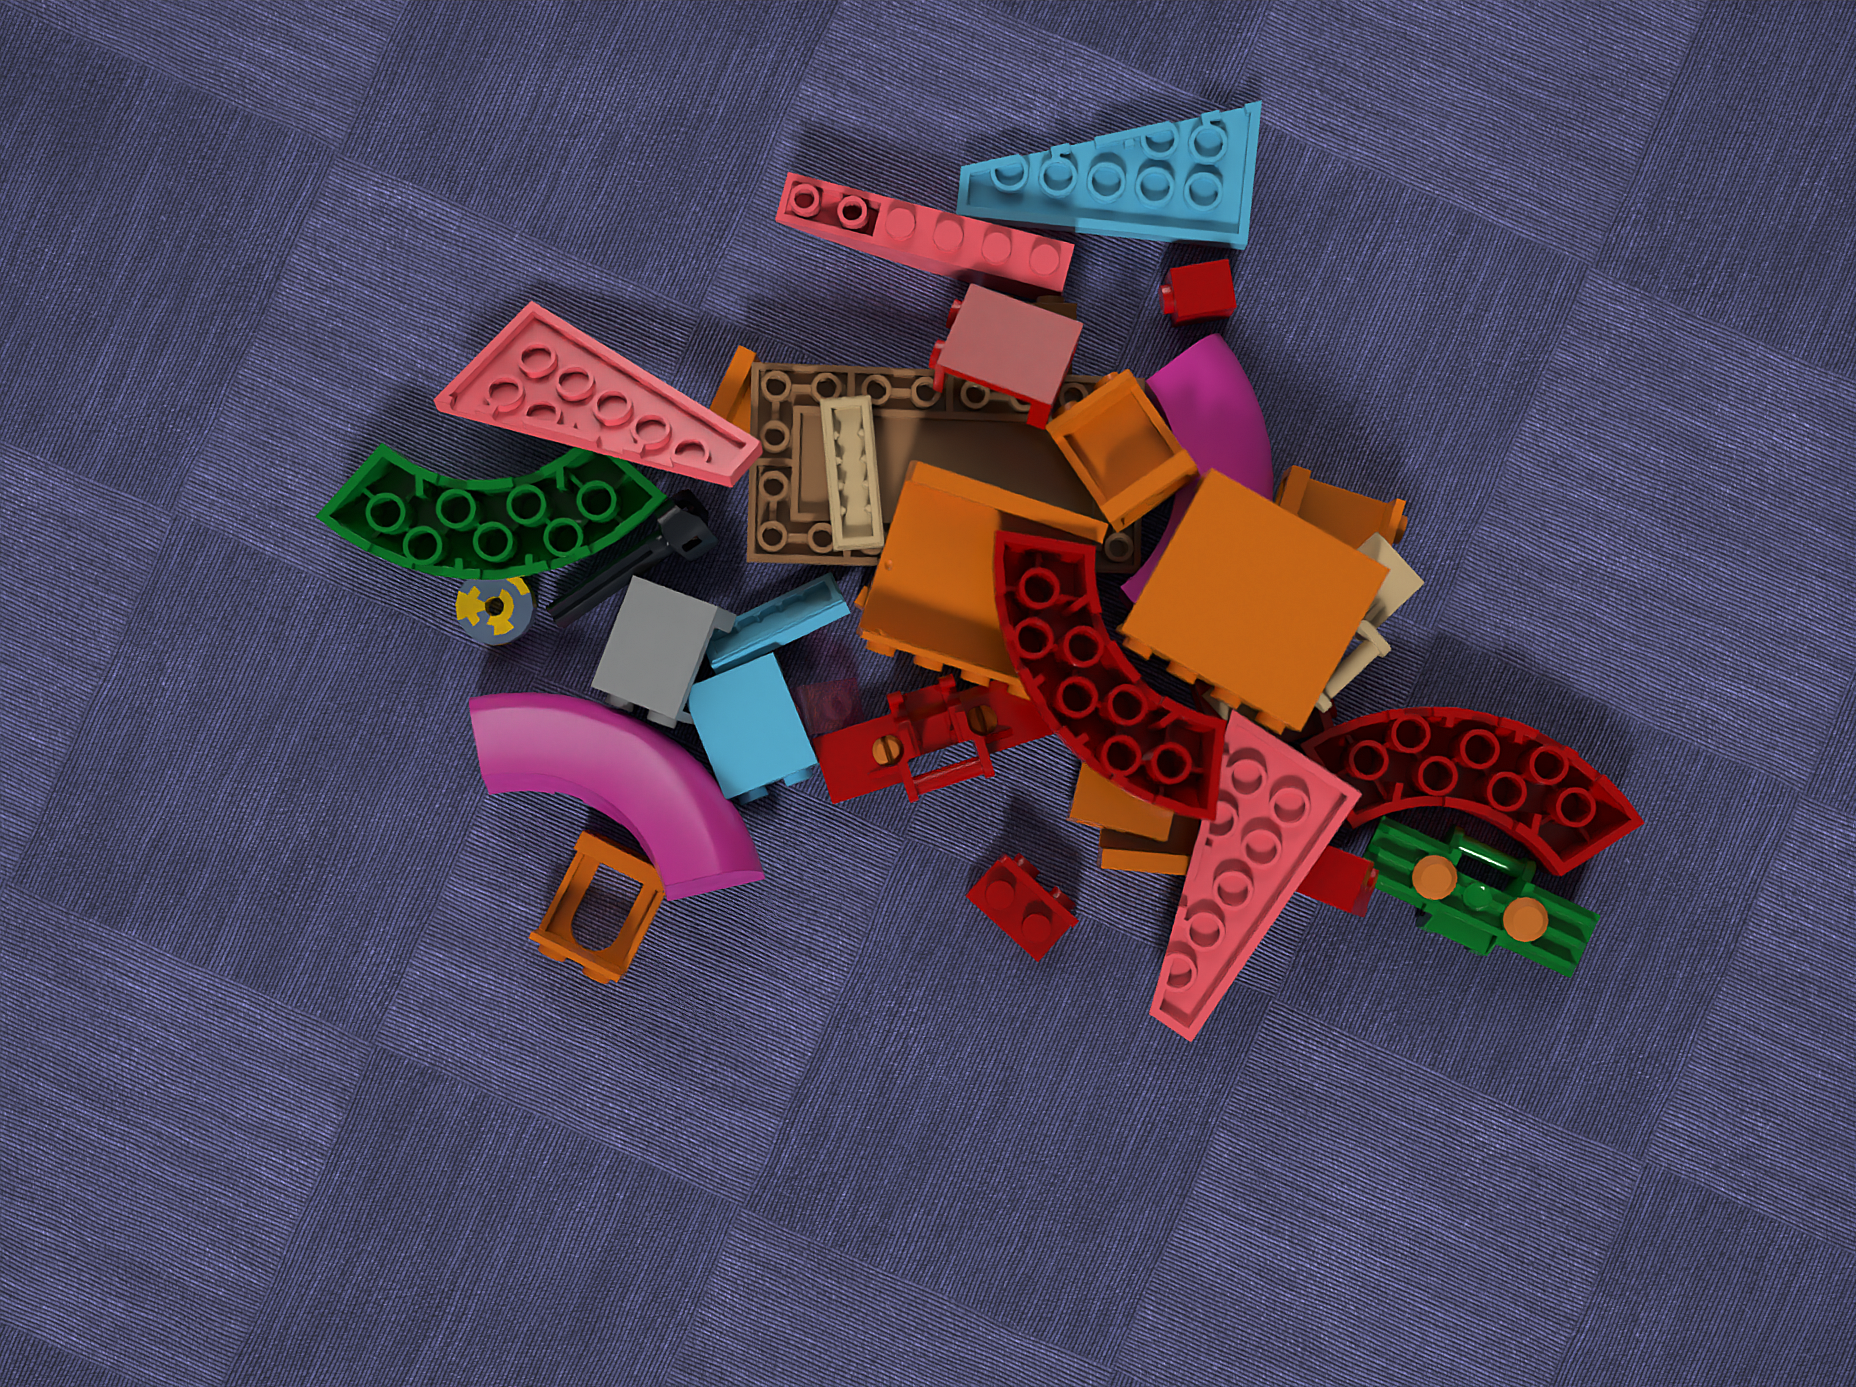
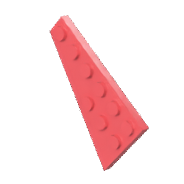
[433,300,763,488]
[1149,708,1362,1042]

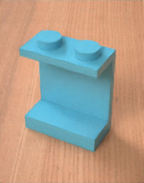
[686,652,819,806]

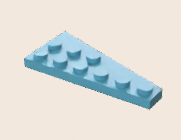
[956,100,1262,250]

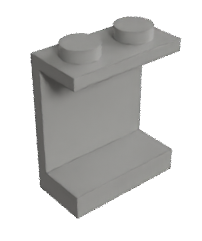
[591,575,737,729]

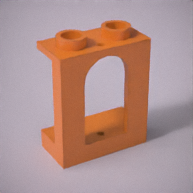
[528,829,666,984]

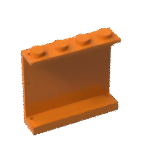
[856,461,1108,700]
[1114,468,1390,734]

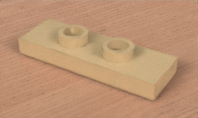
[820,395,884,551]

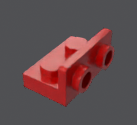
[965,852,1079,962]

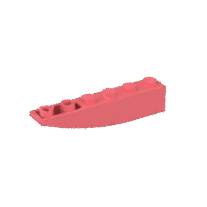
[775,172,1075,300]

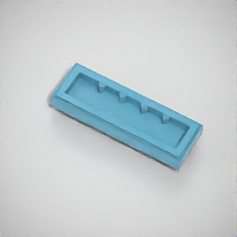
[706,572,851,675]

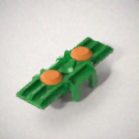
[1361,815,1600,978]

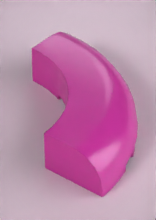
[1119,333,1274,611]
[469,692,765,902]

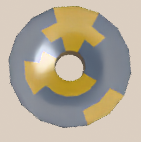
[455,577,537,646]

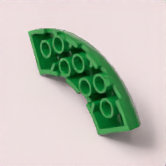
[315,443,668,580]

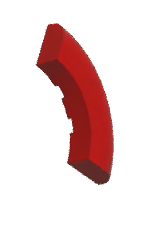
[992,530,1227,822]
[1296,706,1645,876]

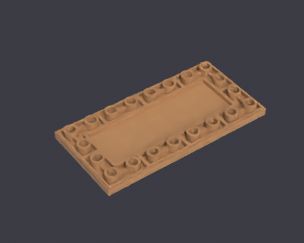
[747,362,1145,574]

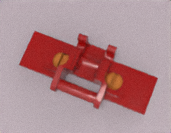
[812,674,1055,804]

